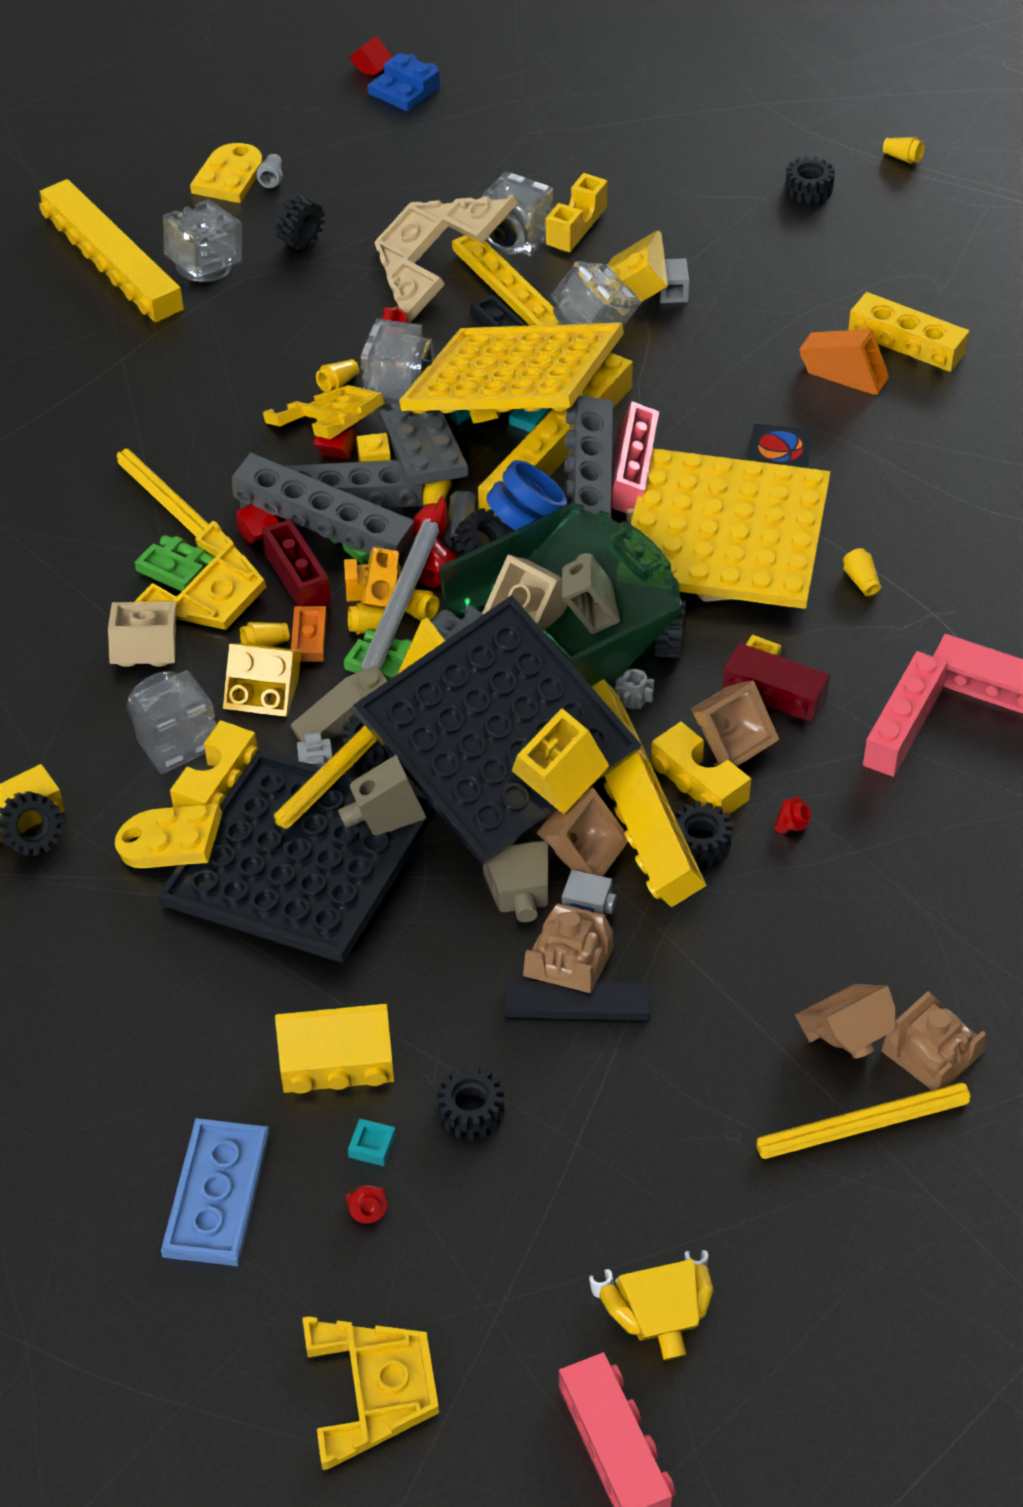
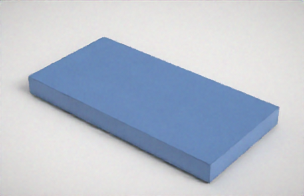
[161,1118,270,1266]

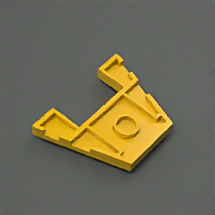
[263,385,384,439]
[134,521,266,630]
[303,1317,439,1470]

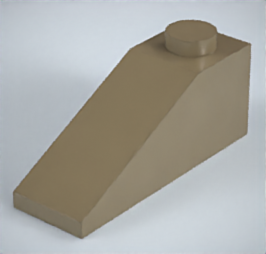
[291,665,387,742]

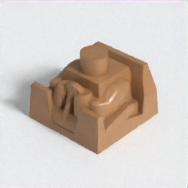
[691,681,780,767]
[537,788,628,877]
[523,903,614,993]
[795,984,895,1059]
[881,991,986,1090]

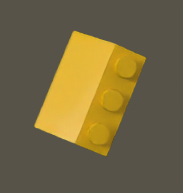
[275,1004,394,1093]

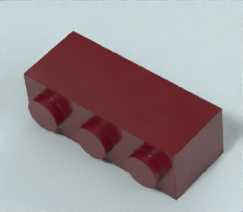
[262,519,331,606]
[722,643,830,722]

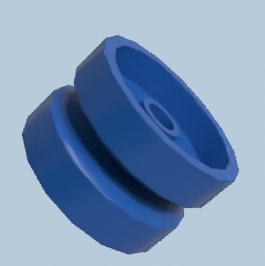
[486,460,567,538]

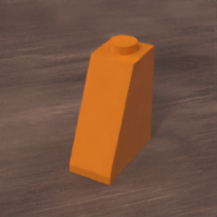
[799,329,889,394]

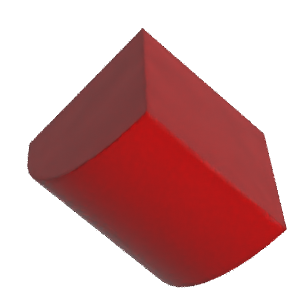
[349,35,393,75]
[314,428,357,460]
[237,505,280,544]

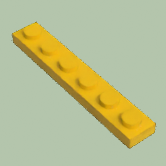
[452,235,566,326]

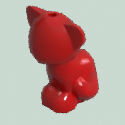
[412,495,459,588]

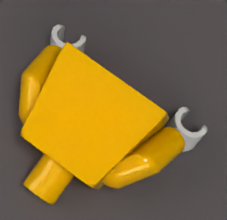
[589,1250,713,1360]

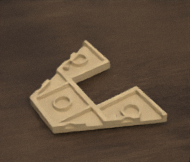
[374,194,518,325]

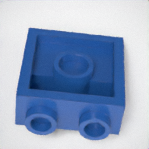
[368,53,440,112]

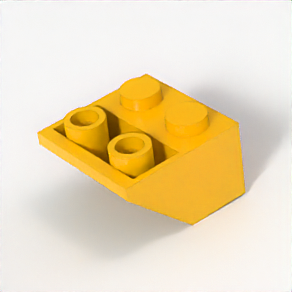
[223,643,302,717]
[512,708,609,815]

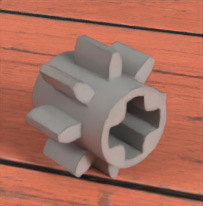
[615,669,654,709]
[297,732,332,768]

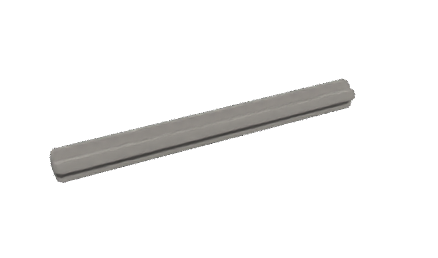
[361,520,439,670]

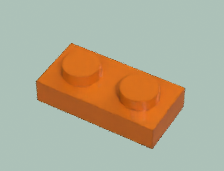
[291,606,327,662]

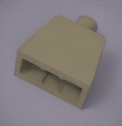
[562,553,620,634]
[338,755,426,835]
[483,841,548,922]

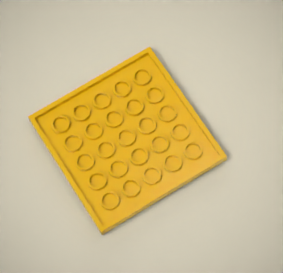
[399,323,624,414]
[618,448,830,609]

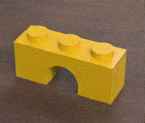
[546,173,608,252]
[170,720,259,807]
[651,721,751,815]

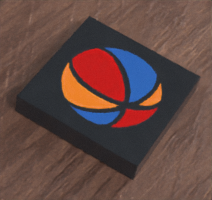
[748,424,813,468]

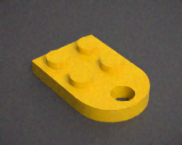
[190,143,263,203]
[115,803,223,868]

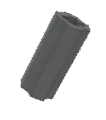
[445,491,477,552]

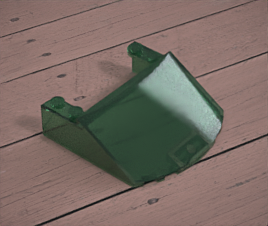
[439,503,681,687]

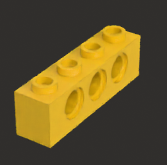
[848,292,970,372]

